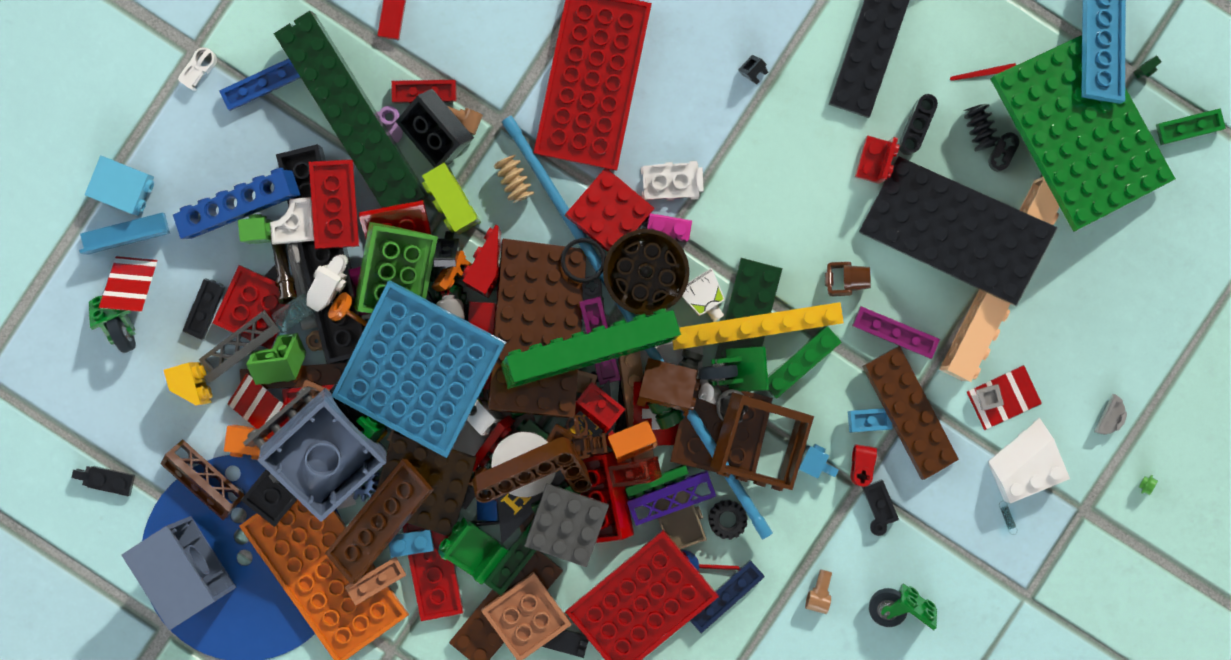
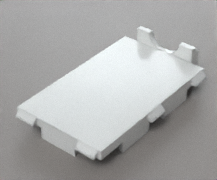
[641,161,704,201]

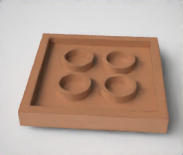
[481,572,572,660]

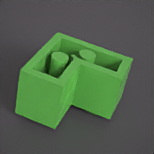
[246,333,306,385]

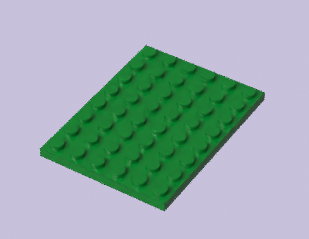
[990,35,1176,232]

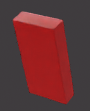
[377,0,406,40]

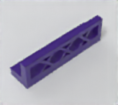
[627,470,717,526]

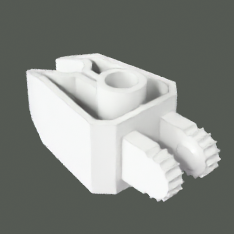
[306,254,349,312]

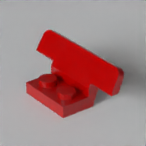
[575,382,625,449]

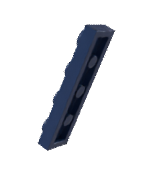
[690,560,765,633]

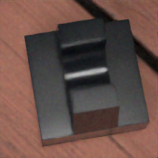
[738,55,768,84]

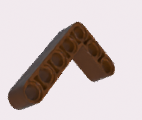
[472,437,592,503]

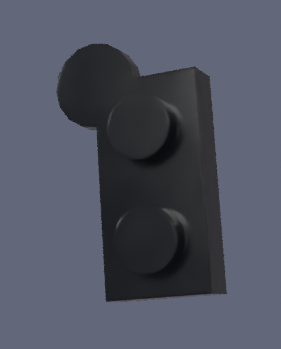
[862,479,899,536]

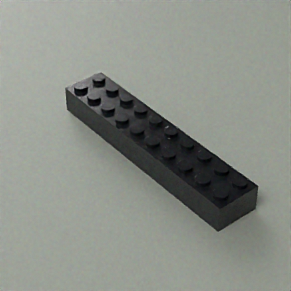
[276,144,365,364]

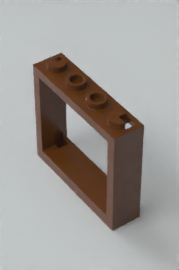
[710,392,814,491]

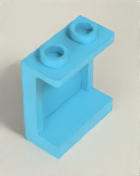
[85,155,154,216]

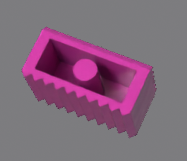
[647,213,692,243]

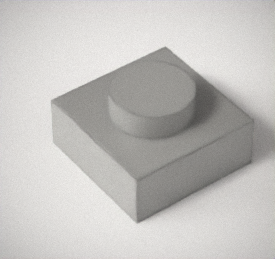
[976,384,1004,411]

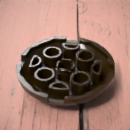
[603,229,690,315]

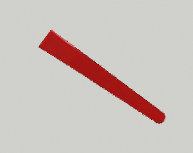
[950,63,1016,81]

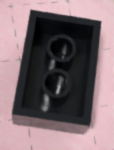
[395,89,474,168]

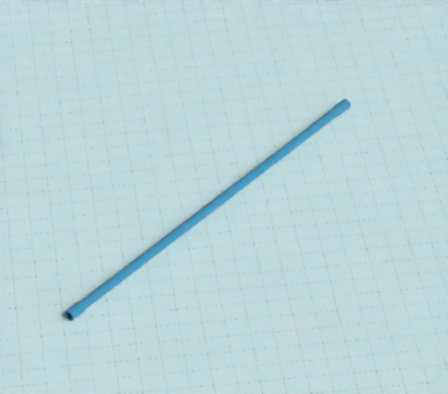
[501,115,773,540]

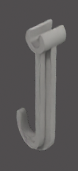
[288,243,317,330]

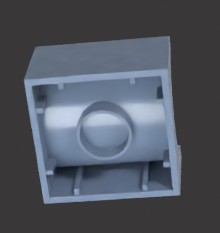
[258,388,386,522]
[121,516,237,630]

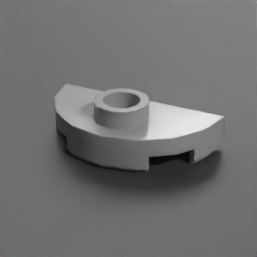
[1094,394,1127,435]

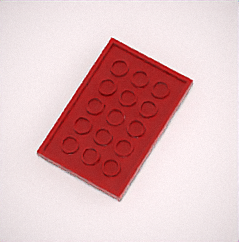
[565,530,719,660]

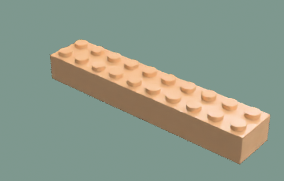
[939,177,1059,382]

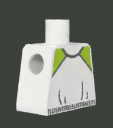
[677,268,725,322]
[467,397,505,436]

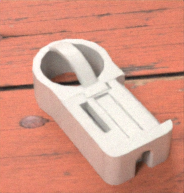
[178,47,217,91]

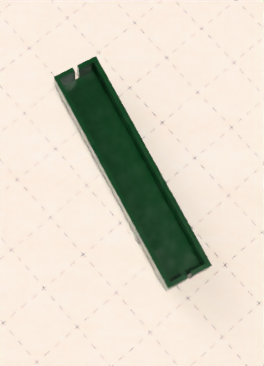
[273,10,428,208]

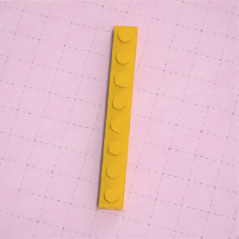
[672,302,844,350]

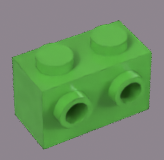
[238,214,274,244]

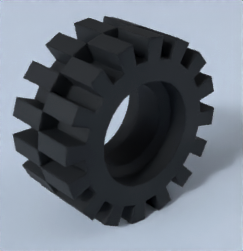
[708,499,748,540]

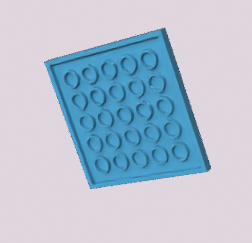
[332,281,507,458]

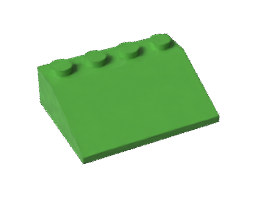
[354,222,438,314]

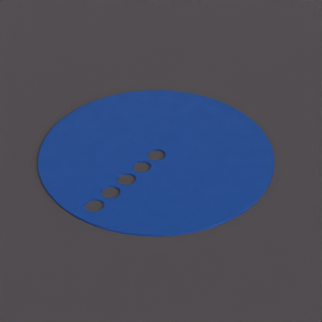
[142,454,341,660]

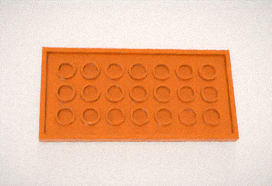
[239,499,409,660]

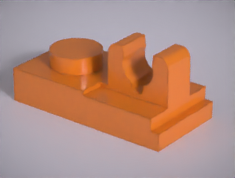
[431,250,472,292]

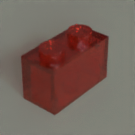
[608,456,662,488]

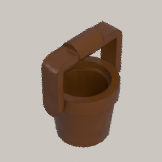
[825,262,871,296]

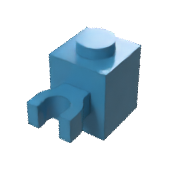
[799,444,839,479]

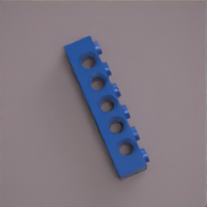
[173,168,300,239]

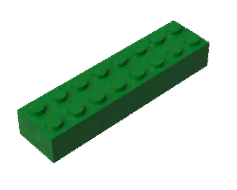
[501,308,681,389]

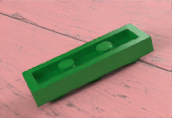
[1156,108,1226,145]
[625,465,689,498]

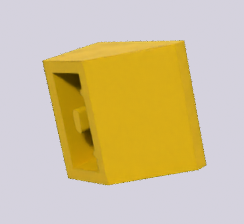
[163,362,213,405]

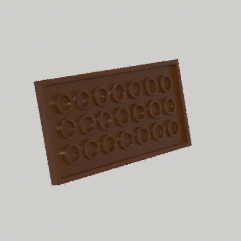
[487,238,586,419]

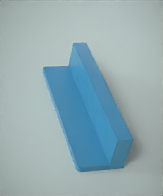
[79,212,170,255]

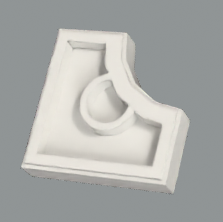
[270,197,314,245]

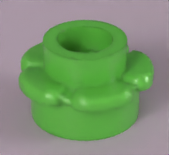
[1139,475,1158,495]

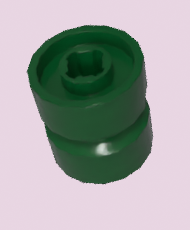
[647,402,685,429]

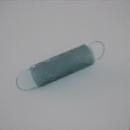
[999,501,1018,535]

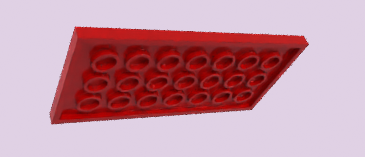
[534,0,652,171]

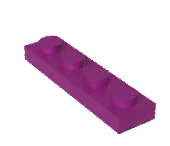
[579,297,621,385]
[852,306,940,359]

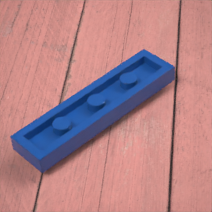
[219,58,301,111]

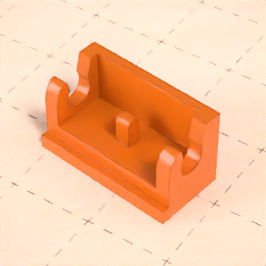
[608,420,657,463]

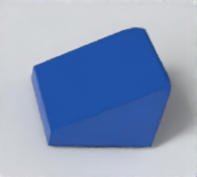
[477,500,499,521]

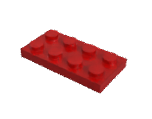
[309,160,359,249]

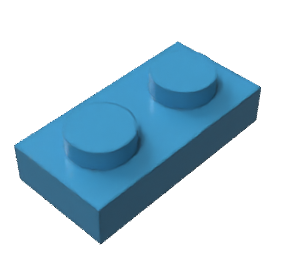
[847,408,893,433]
[389,529,434,558]

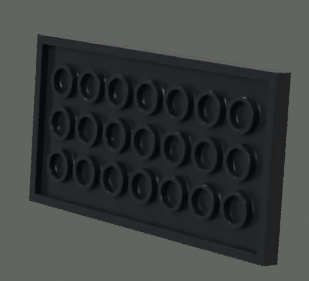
[859,156,1057,307]

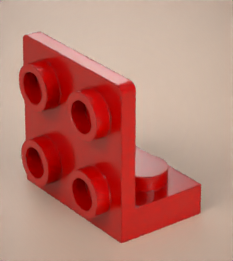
[855,135,900,184]

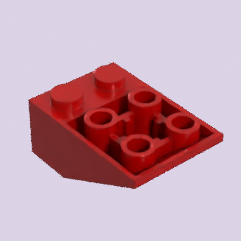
[462,225,501,298]

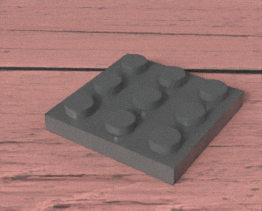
[524,483,609,567]

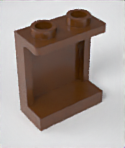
[636,358,701,417]

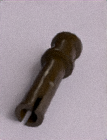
[271,242,298,304]

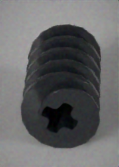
[963,104,1000,152]

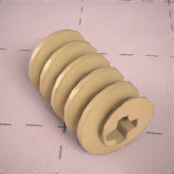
[494,155,534,203]

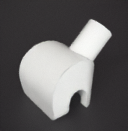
[698,376,721,405]

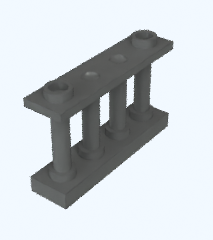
[243,386,318,484]

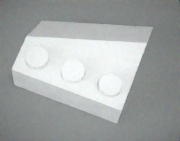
[988,418,1070,503]

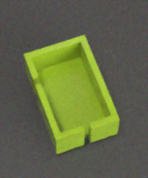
[422,163,481,235]

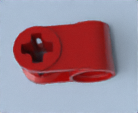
[850,444,877,487]

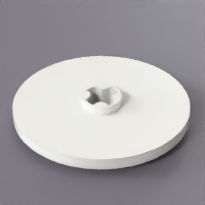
[491,432,556,497]

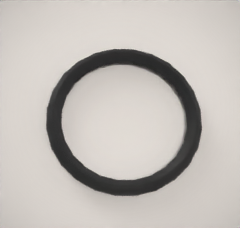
[561,238,606,283]

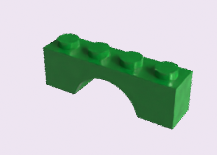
[768,326,842,399]

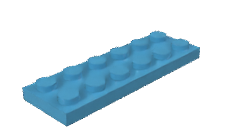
[1082,0,1126,104]

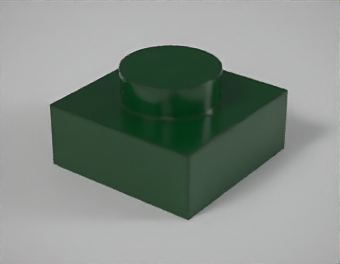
[1133,55,1162,78]

